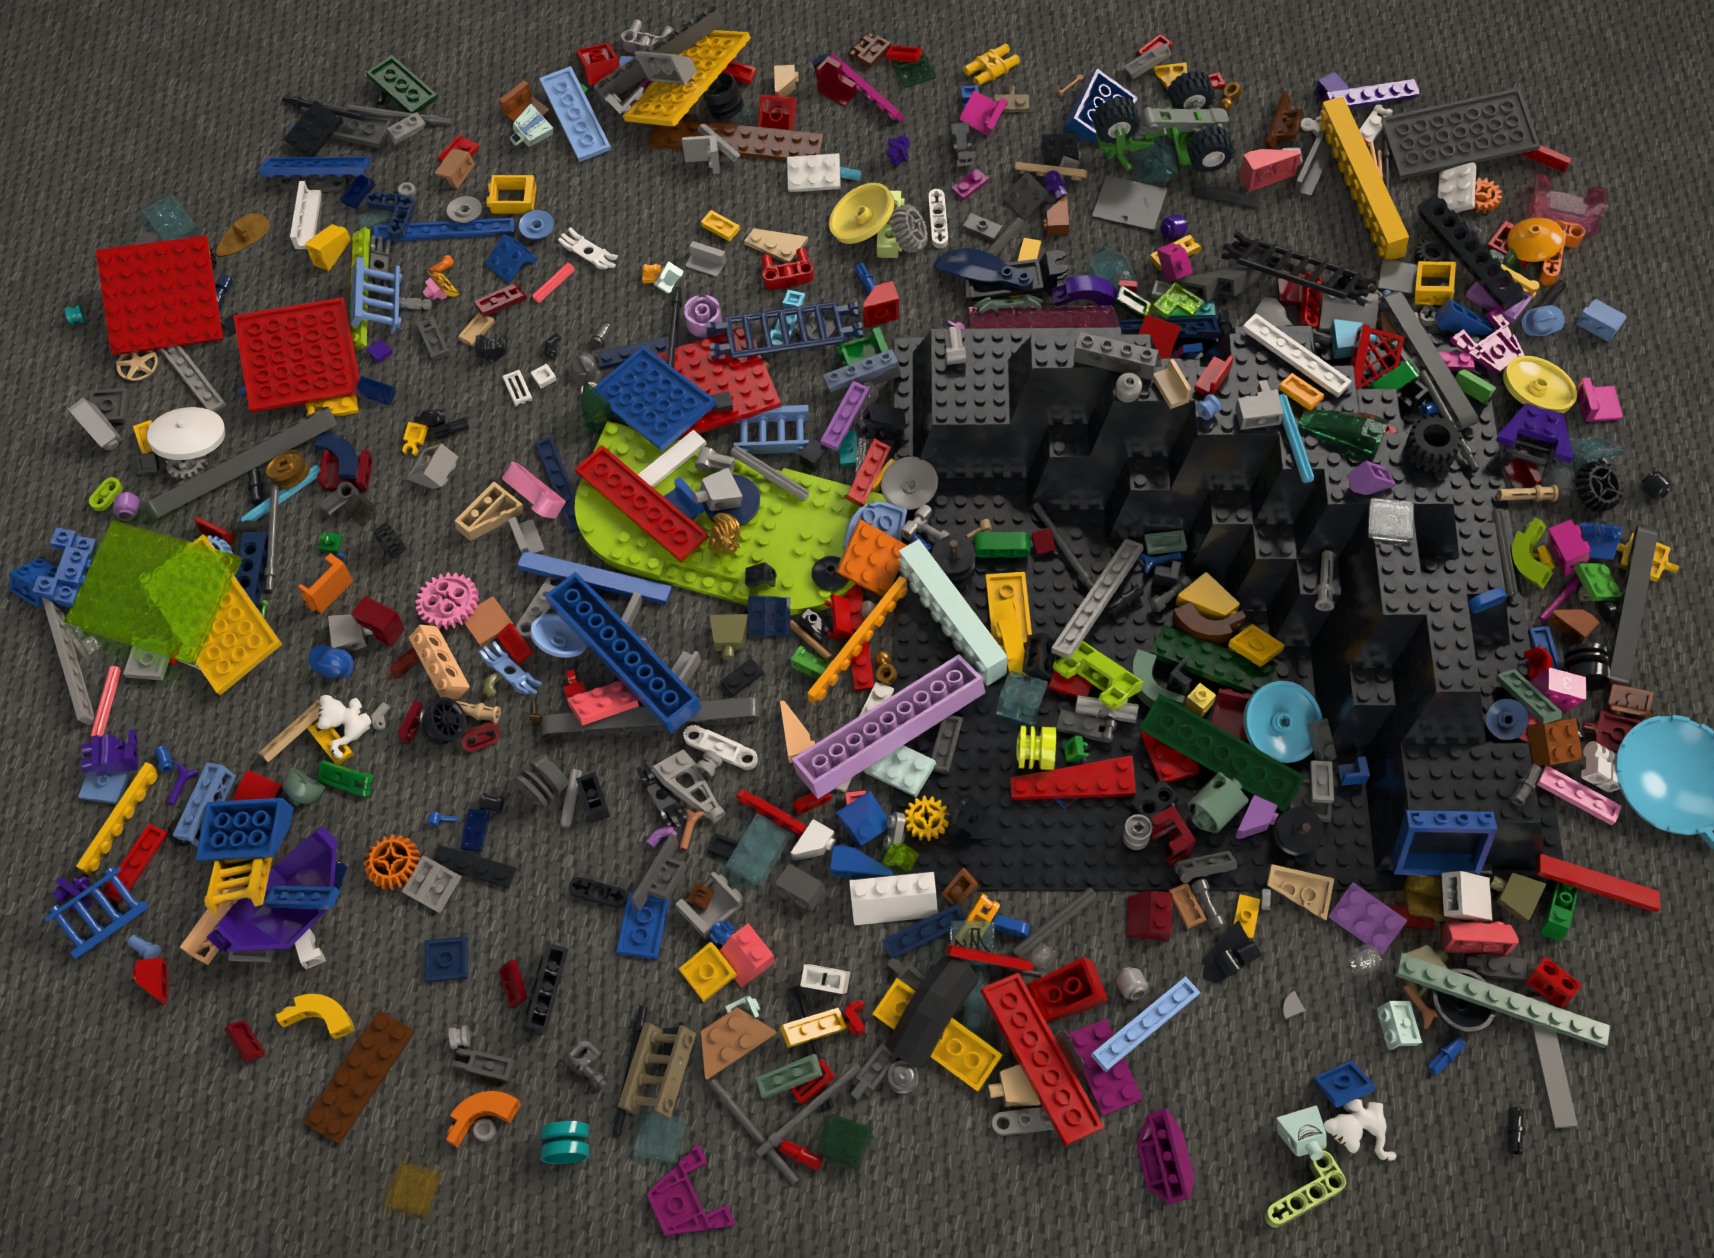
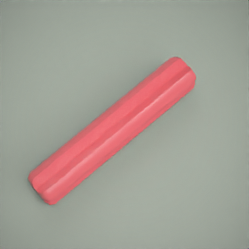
[532,263,574,303]

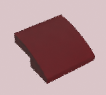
[1276,271,1314,308]

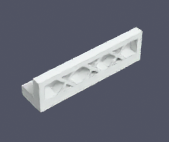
[290,181,322,249]

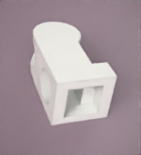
[295,928,326,970]

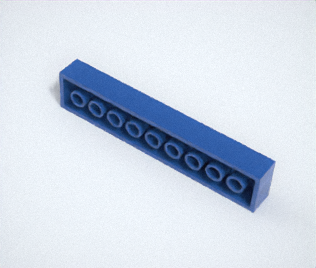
[545,572,702,734]

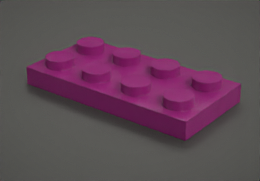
[1066,1019,1143,1117]

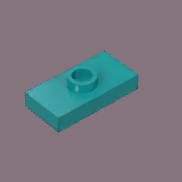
[839,430,859,467]

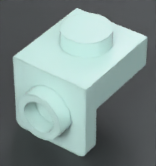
[724,995,760,1018]

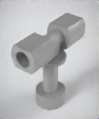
[900,505,951,543]

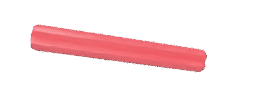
[90,666,121,737]

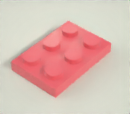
[567,681,639,726]

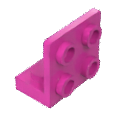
[959,91,1008,136]
[1577,378,1623,422]

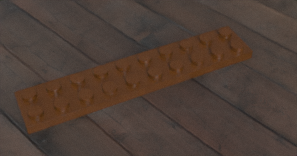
[649,119,824,161]

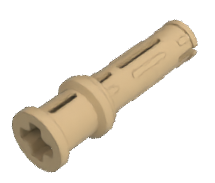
[1497,484,1558,502]
[456,701,501,724]

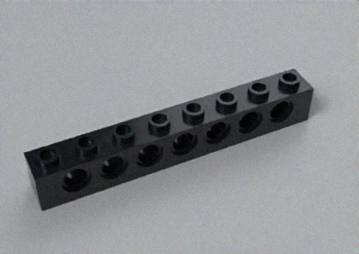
[1417,194,1524,312]

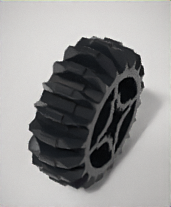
[1573,460,1624,512]

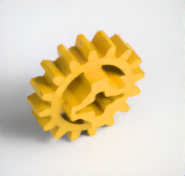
[905,796,949,841]

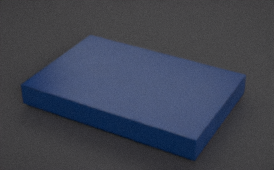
[616,893,670,960]

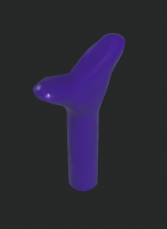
[167,763,199,805]

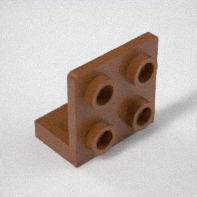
[499,80,550,122]

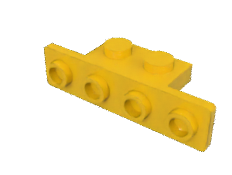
[992,599,1028,680]

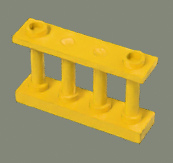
[204,857,273,916]

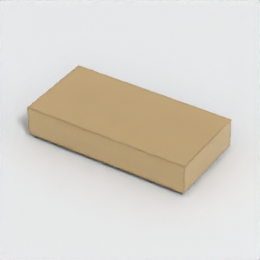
[458,313,495,347]

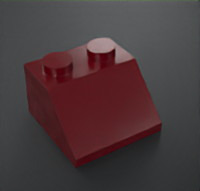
[1126,891,1173,941]

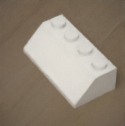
[849,872,938,926]

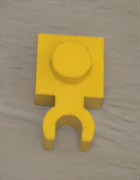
[402,422,428,456]

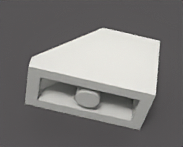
[791,819,836,861]

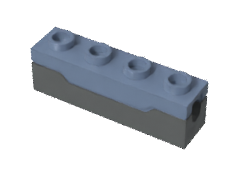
[823,349,901,402]

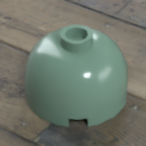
[282,768,325,806]

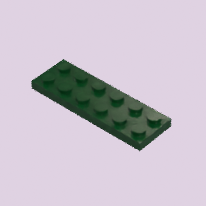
[1150,625,1276,694]

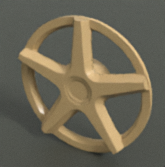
[116,350,158,381]

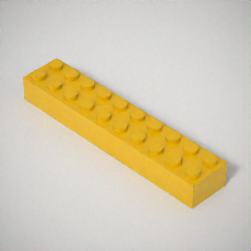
[1319,96,1409,260]

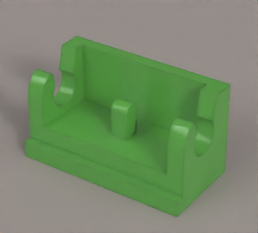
[791,646,832,680]

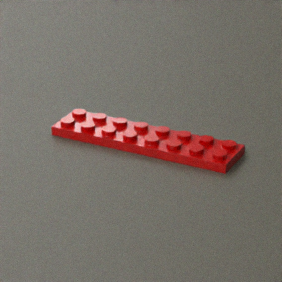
[575,445,709,563]
[980,973,1104,1147]

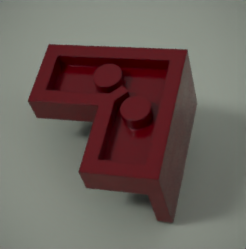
[816,56,857,106]
[351,596,405,647]

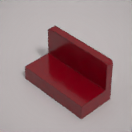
[1502,449,1543,495]

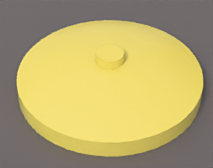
[829,183,894,244]
[1503,356,1577,413]

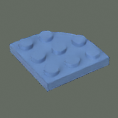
[842,502,907,548]

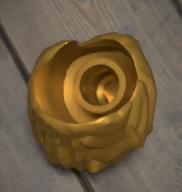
[708,513,740,554]

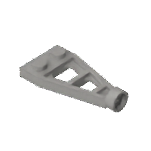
[651,749,726,823]

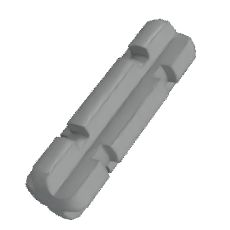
[399,297,432,310]

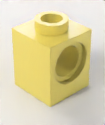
[1185,683,1216,717]

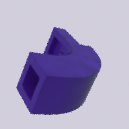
[1052,275,1116,309]

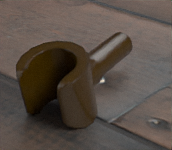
[529,699,542,726]

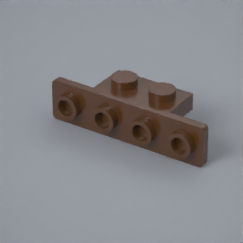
[1266,91,1304,150]

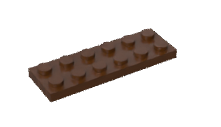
[303,1010,415,1145]

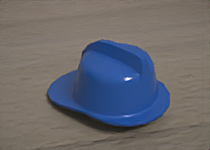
[309,645,354,679]

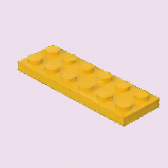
[873,978,1003,1091]

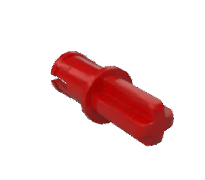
[779,1140,824,1171]

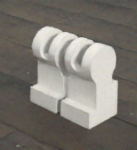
[1581,741,1620,792]

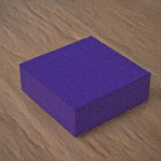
[366,339,393,363]

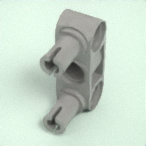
[621,19,673,54]

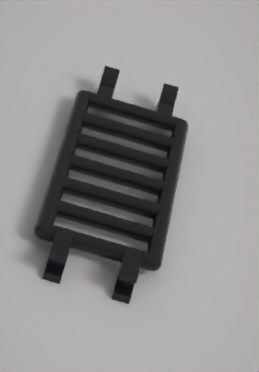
[1221,232,1379,307]

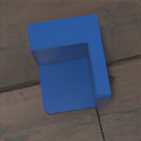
[1338,756,1370,786]

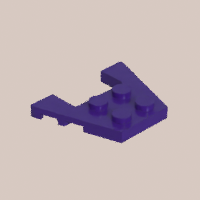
[1496,404,1573,463]

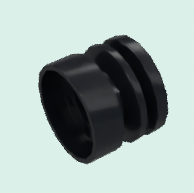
[702,73,744,120]
[1563,643,1611,691]

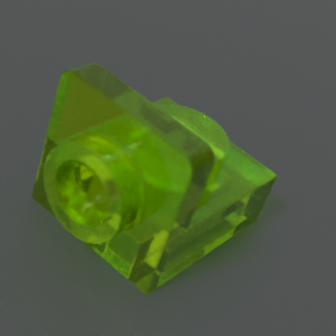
[883,843,919,871]

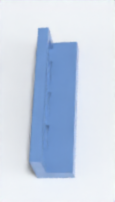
[172,763,236,847]

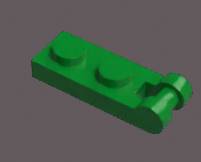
[317,760,374,796]

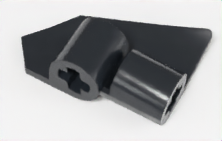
[1204,921,1261,984]

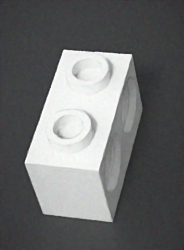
[800,964,850,994]

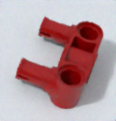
[761,248,814,290]

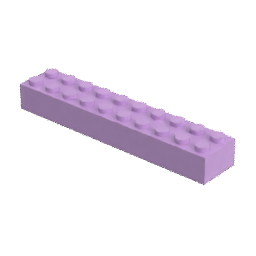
[792,654,985,799]

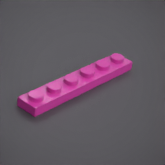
[830,53,905,122]

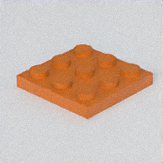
[835,519,908,598]

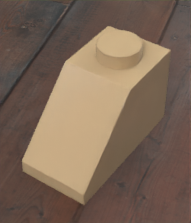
[774,65,799,97]

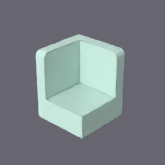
[654,261,684,293]

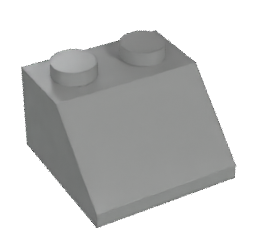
[406,443,458,489]

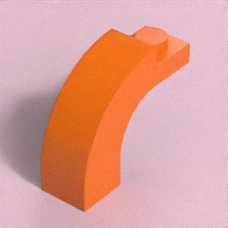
[446,1091,521,1148]

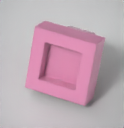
[423,277,448,301]

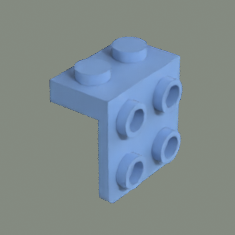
[1576,299,1627,342]

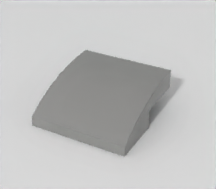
[401,855,462,913]

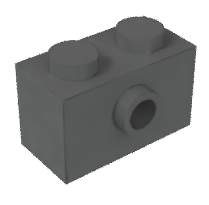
[775,864,826,911]

